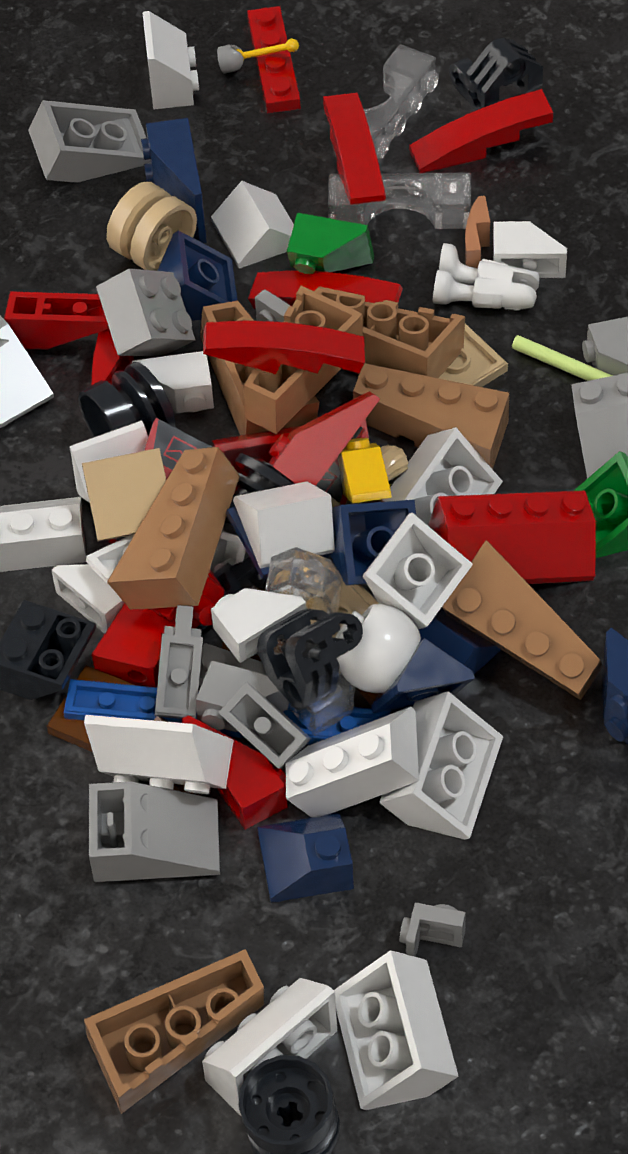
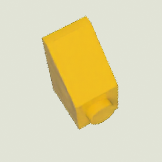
[338,438,392,504]

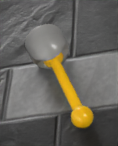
[217,39,299,74]

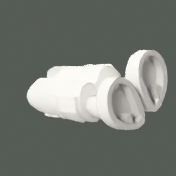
[433,243,540,310]

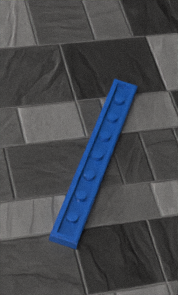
[64,679,391,745]

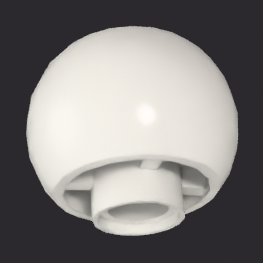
[335,604,421,693]

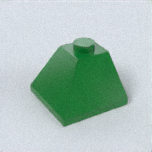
[286,213,374,274]
[574,451,628,558]

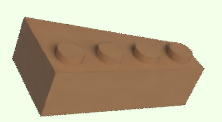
[244,286,363,434]
[314,287,465,378]
[200,301,320,435]
[353,363,509,469]
[107,447,240,609]
[442,540,603,700]
[84,949,264,1114]

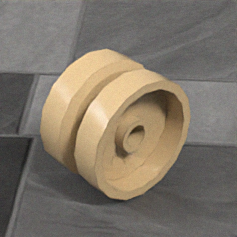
[106,182,197,271]

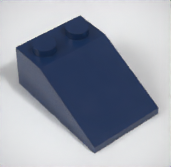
[141,118,207,244]

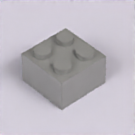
[96,269,195,357]

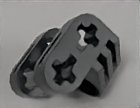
[449,38,543,111]
[257,608,363,711]

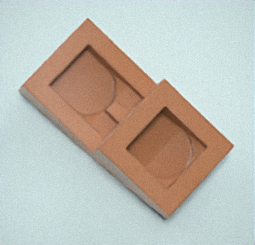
[465,196,490,268]

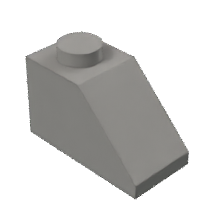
[582,317,628,375]
[196,661,289,732]
[218,682,311,769]

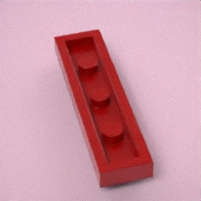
[247,6,301,113]

